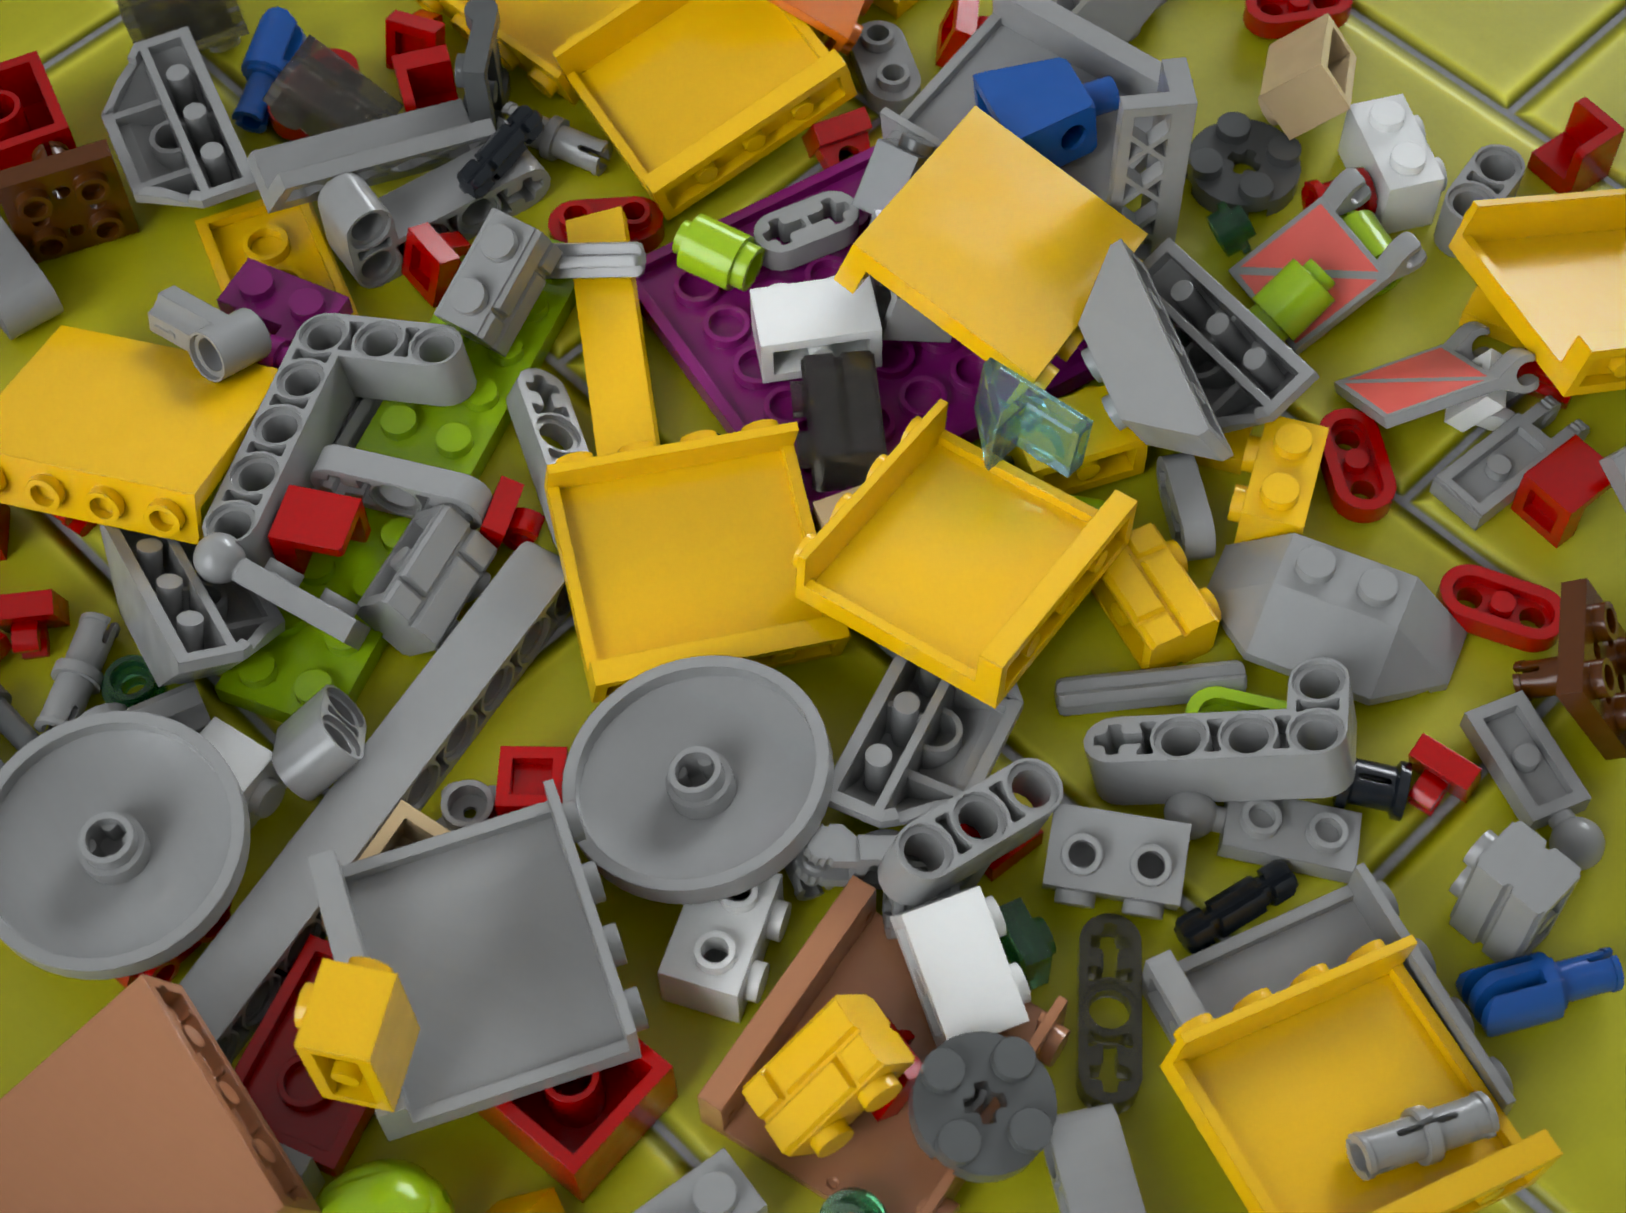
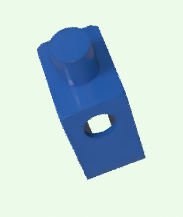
[973,57,1120,167]

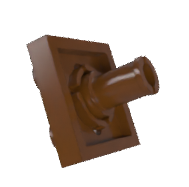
[0,139,140,264]
[1512,578,1626,760]

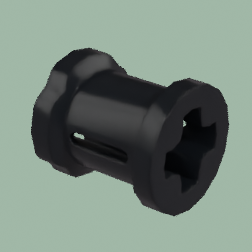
[1333,757,1412,821]

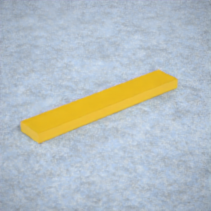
[565,206,660,456]

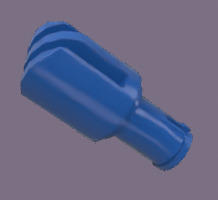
[232,6,311,133]
[1455,947,1624,1038]

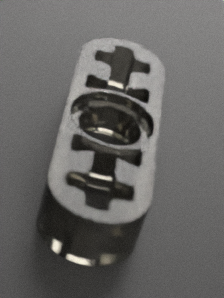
[1076,913,1143,1115]

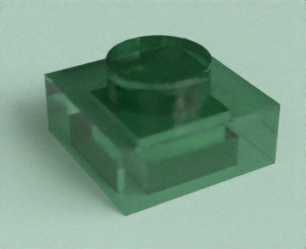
[999,897,1056,991]

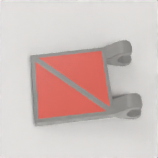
[1228,167,1427,355]
[1334,321,1540,429]

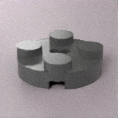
[1186,112,1302,220]
[908,1031,1057,1183]

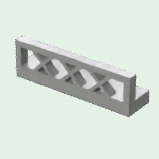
[1107,57,1198,261]
[247,98,496,213]

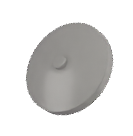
[562,655,834,904]
[0,711,251,980]

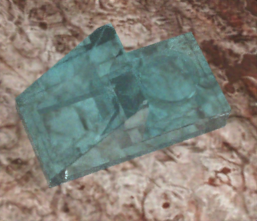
[974,357,1094,478]

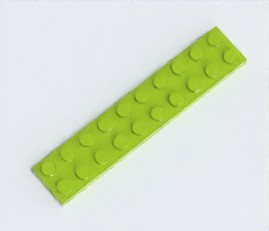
[215,238,576,723]

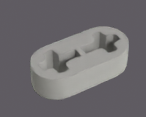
[754,191,859,271]
[1156,453,1216,561]

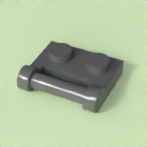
[455,0,511,130]

